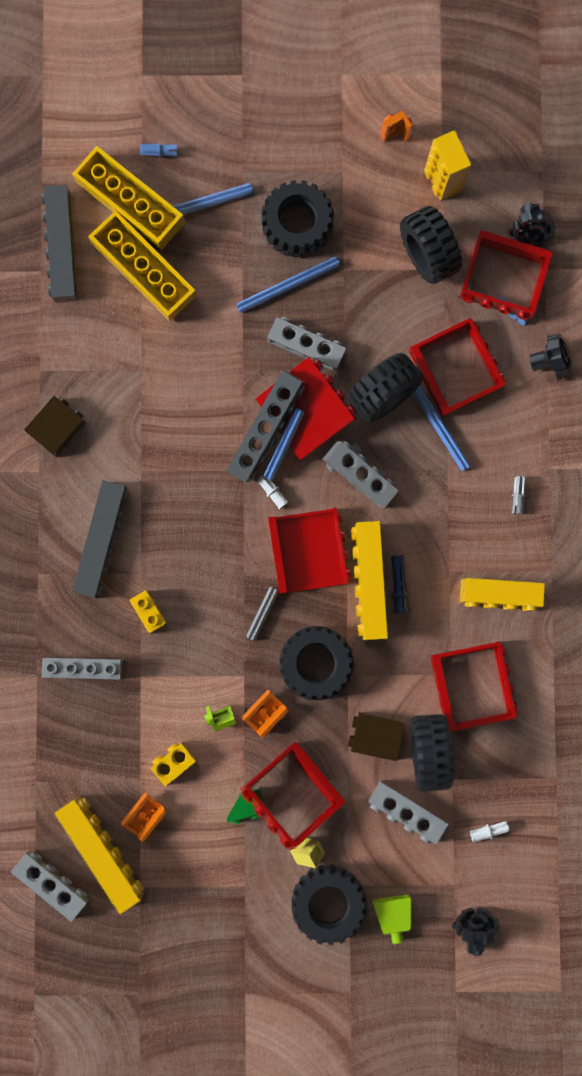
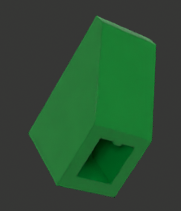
[227,787,264,825]

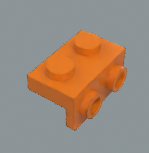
[380,110,413,142]
[241,690,289,738]
[121,792,167,842]

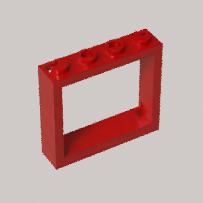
[459,229,553,320]
[408,318,506,418]
[430,642,518,732]
[240,741,346,850]

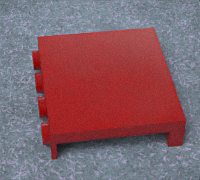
[255,357,358,460]
[268,507,351,594]

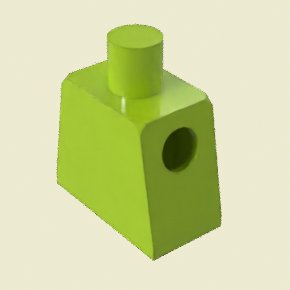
[372,894,411,944]

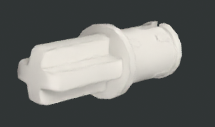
[257,474,289,510]
[470,822,509,843]

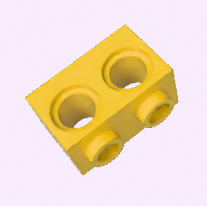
[129,590,168,634]
[151,742,197,786]

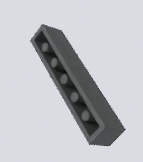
[41,185,77,302]
[72,480,129,598]

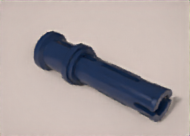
[391,555,410,614]

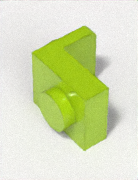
[204,706,236,732]

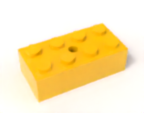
[424,130,471,200]
[460,578,545,611]

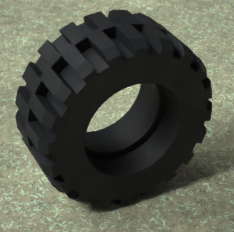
[262,180,334,258]
[400,206,462,284]
[348,353,423,422]
[279,626,354,701]
[411,714,454,792]
[291,864,367,945]

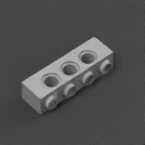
[267,317,346,372]
[323,441,398,508]
[42,658,123,679]
[368,781,448,844]
[11,851,89,922]

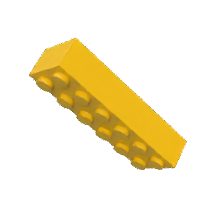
[72,146,186,251]
[88,210,197,322]
[351,521,387,640]
[54,796,144,914]

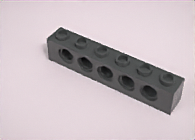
[226,370,306,483]

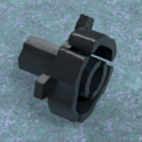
[508,202,556,247]
[529,334,572,381]
[452,908,500,956]

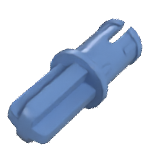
[140,142,177,158]

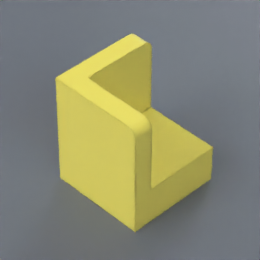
[291,838,325,868]

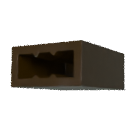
[24,396,85,457]
[348,712,405,762]

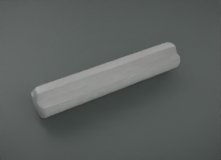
[246,587,279,641]

